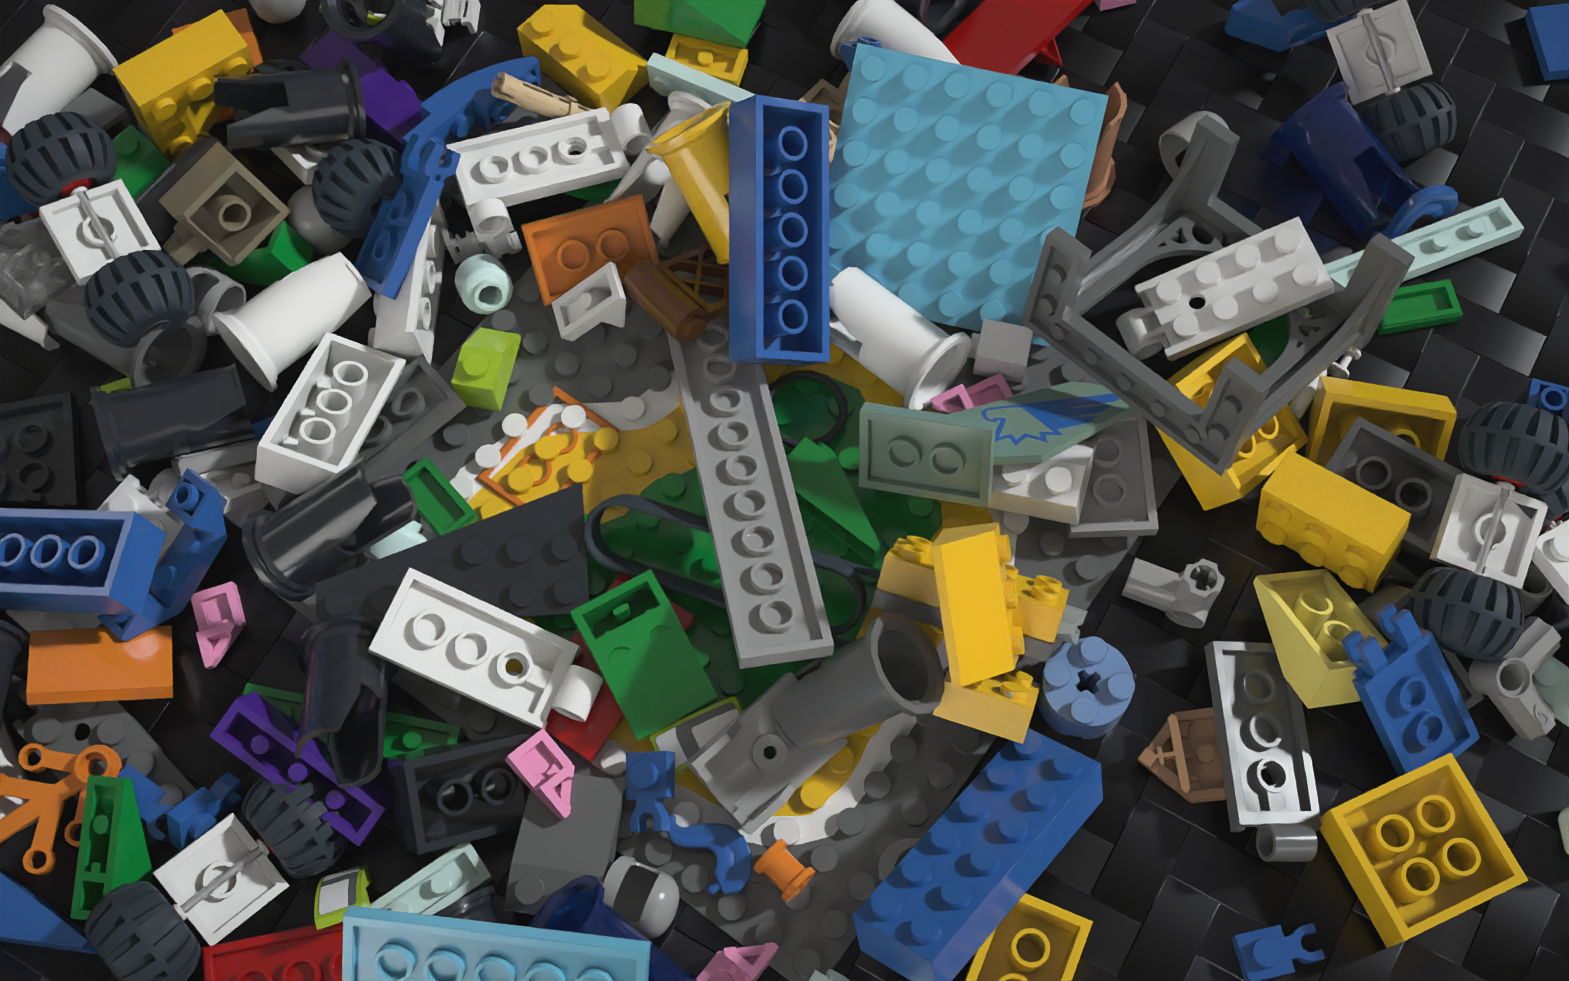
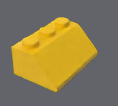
[517,5,649,115]
[1305,375,1457,468]
[931,522,1025,688]

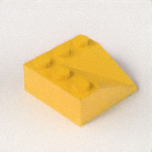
[112,9,255,161]
[1154,332,1309,511]
[1319,752,1528,949]

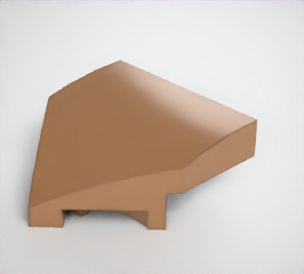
[1138,707,1226,803]

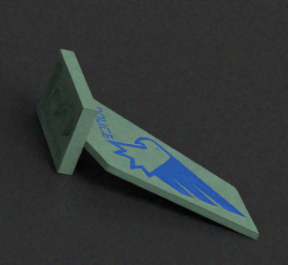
[859,381,1136,508]

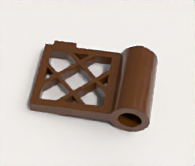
[622,243,729,343]

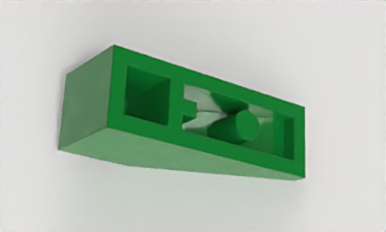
[183,220,315,286]
[786,437,880,566]
[70,775,153,920]

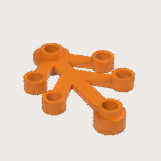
[0,743,122,875]

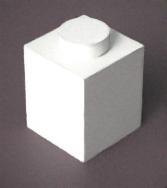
[968,319,1033,384]

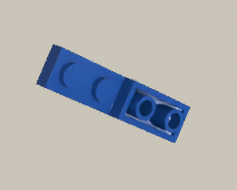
[402,56,541,157]

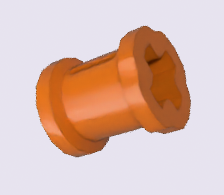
[753,839,816,903]

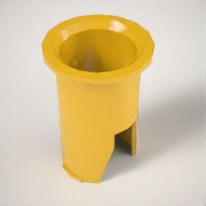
[645,101,731,265]

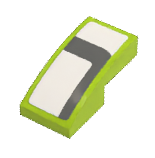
[649,696,744,777]
[314,863,372,930]

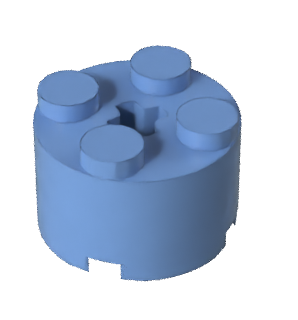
[1037,636,1135,739]

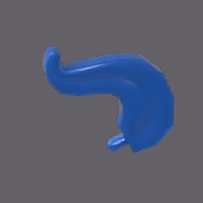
[1372,184,1458,240]
[666,815,752,896]

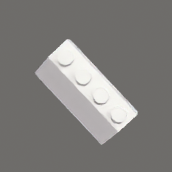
[368,199,449,368]
[255,332,406,494]
[929,411,1097,525]

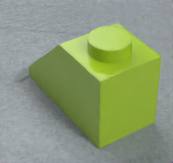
[451,327,521,412]

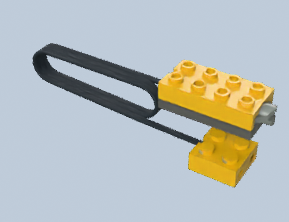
[583,494,1088,744]

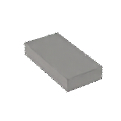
[171,439,260,477]

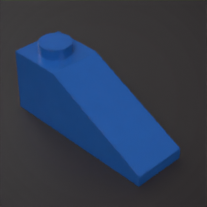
[0,868,99,954]

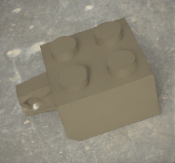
[159,142,291,267]

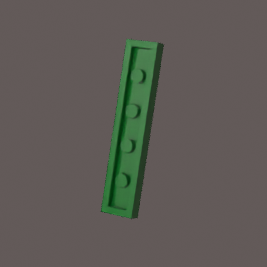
[243,683,464,759]

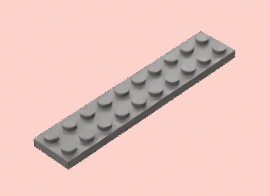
[667,303,834,669]

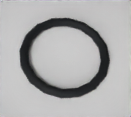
[768,370,848,448]

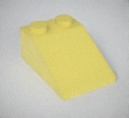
[1253,569,1388,709]

